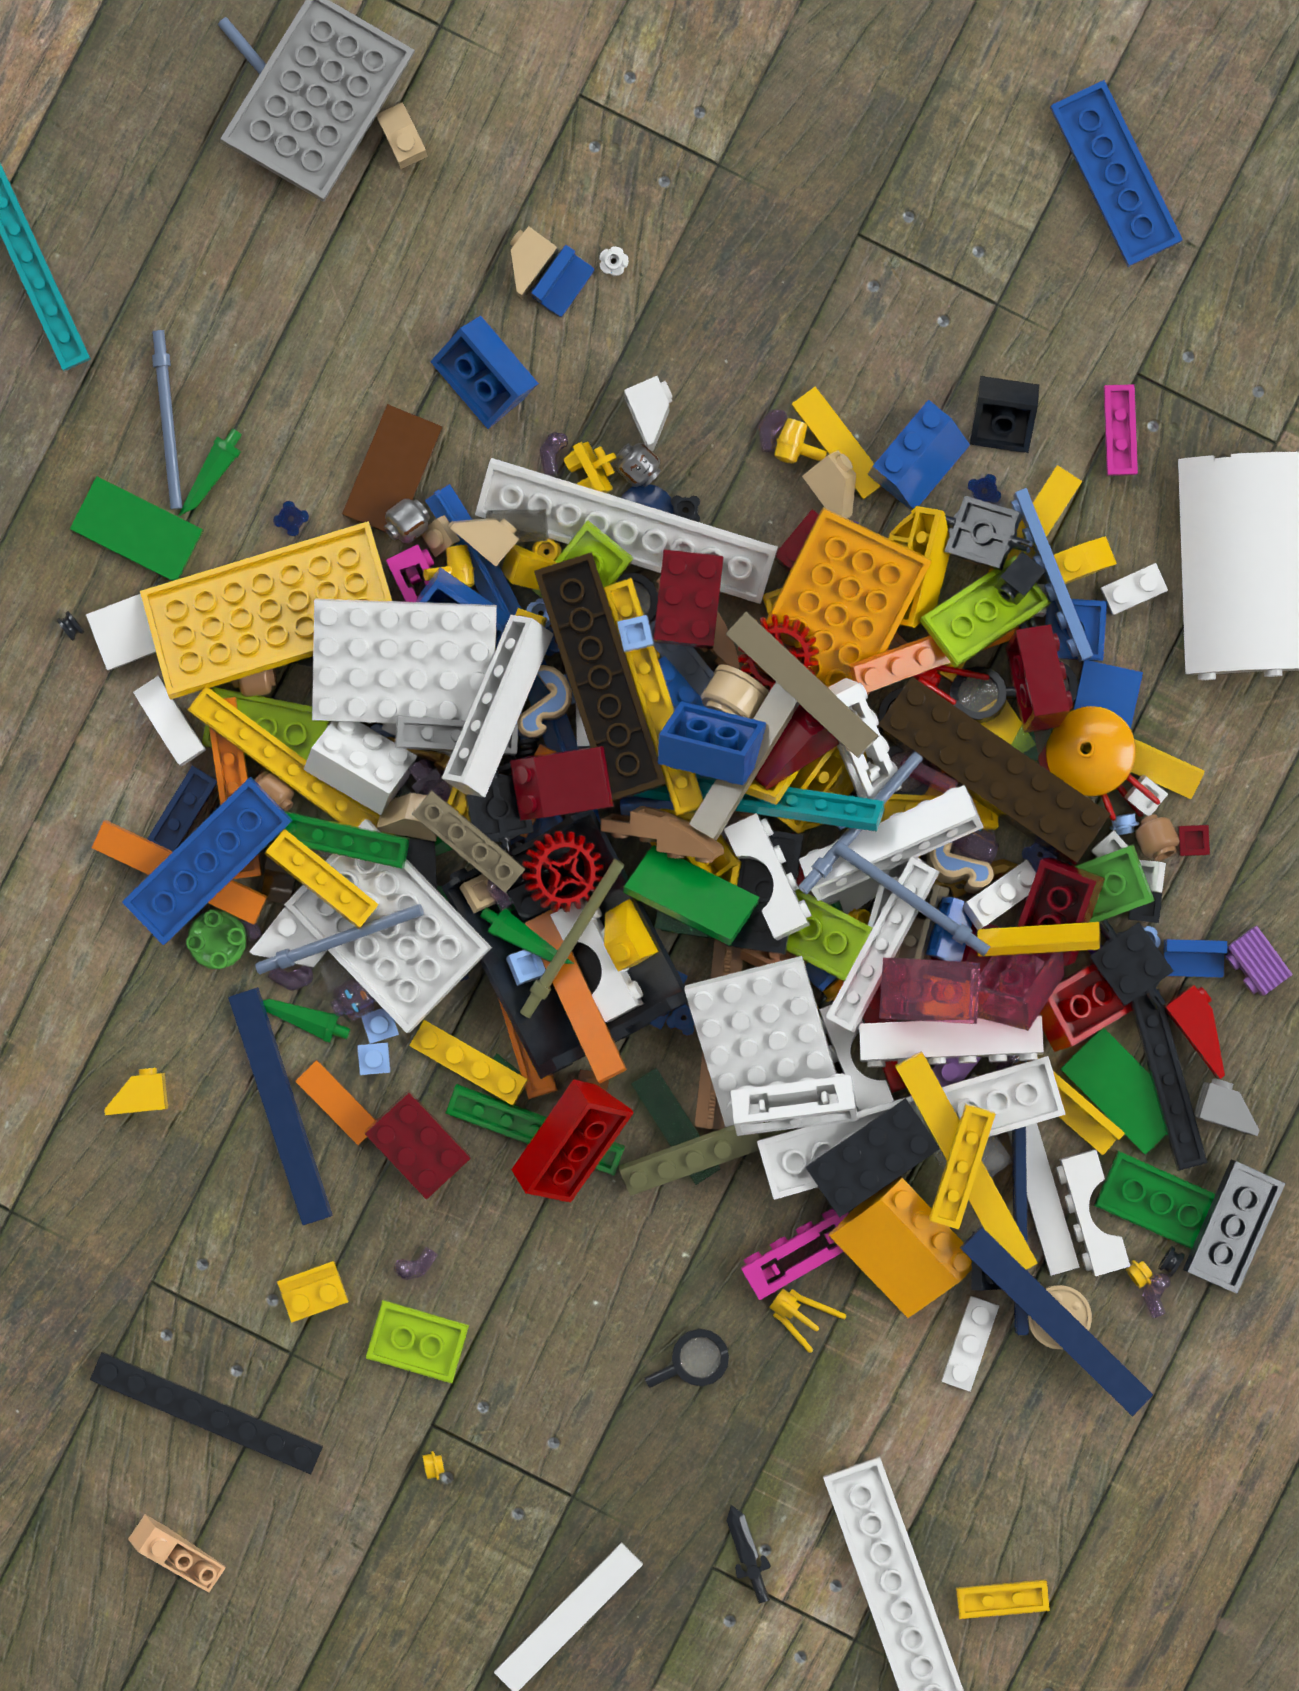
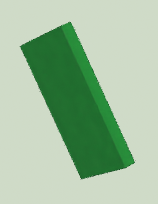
[70,476,204,581]
[623,845,759,946]
[1060,1028,1167,1155]
[1093,1151,1215,1249]

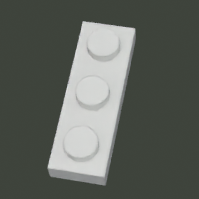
[963,860,1036,930]
[941,1296,999,1392]

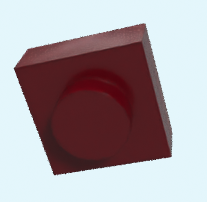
[1177,825,1210,856]

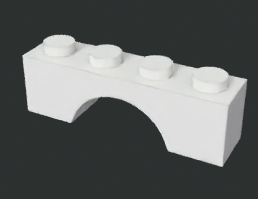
[724,813,812,941]
[550,898,644,1022]
[819,1005,894,1112]
[1056,1149,1130,1276]

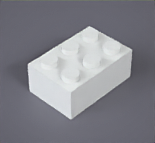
[304,721,417,815]

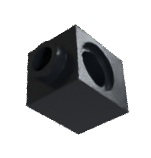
[994,551,1045,605]

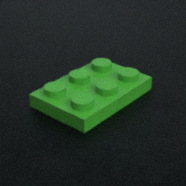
[1075,845,1155,922]

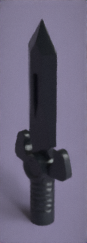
[727,1505,771,1604]

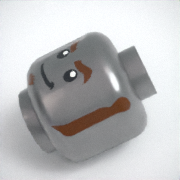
[616,443,661,487]
[384,499,430,543]

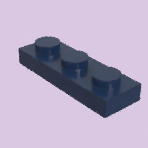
[147,766,217,851]

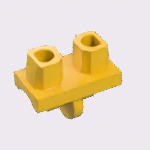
[564,442,617,493]

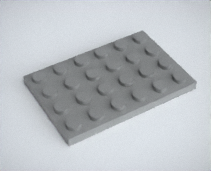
[220,0,415,202]

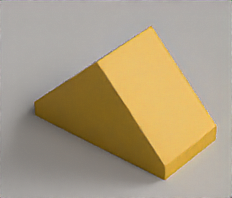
[501,545,557,590]

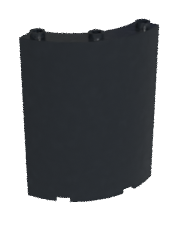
[442,810,688,1079]

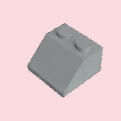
[1194,1079,1259,1136]

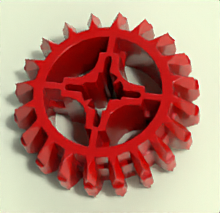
[737,614,819,692]
[522,831,603,913]

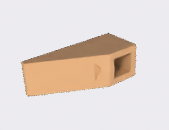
[128,1514,226,1592]

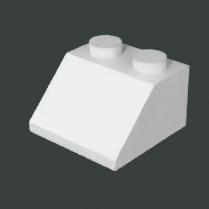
[624,376,672,451]

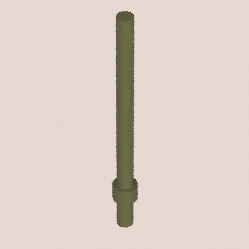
[520,859,625,1018]

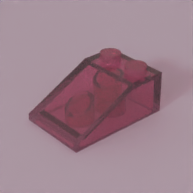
[879,957,980,1024]

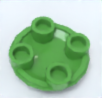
[186,910,246,969]

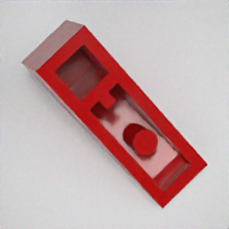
[1164,985,1225,1079]

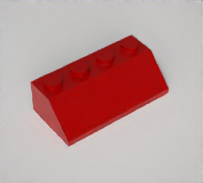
[511,1079,634,1203]

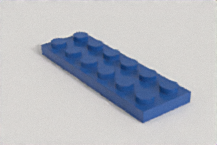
[1050,80,1183,267]
[122,777,293,945]

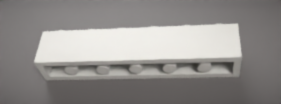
[442,615,553,798]
[799,785,984,901]
[859,1016,1044,1067]

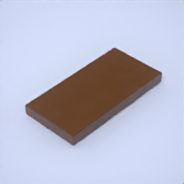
[342,404,443,533]

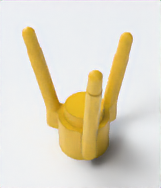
[769,1288,846,1353]

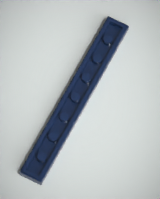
[228,987,333,1225]
[1012,1126,1029,1335]
[960,1226,1153,1417]

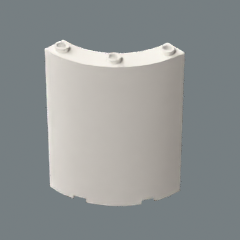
[1178,452,1299,680]

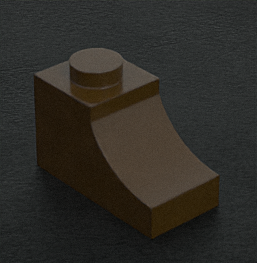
[262,840,296,904]

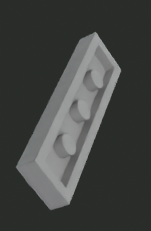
[395,716,518,756]

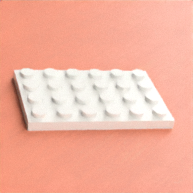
[312,599,497,723]
[284,819,492,1033]
[685,956,841,1129]

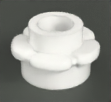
[599,246,629,276]

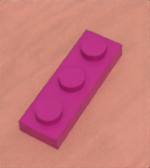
[1103,384,1138,476]

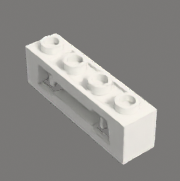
[828,678,902,799]
[731,1074,858,1136]

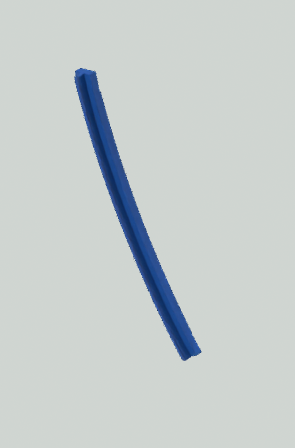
[425,484,601,824]

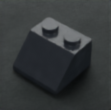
[970,376,1040,453]

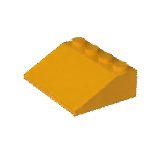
[828,1176,972,1318]

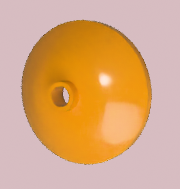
[1046,706,1136,796]

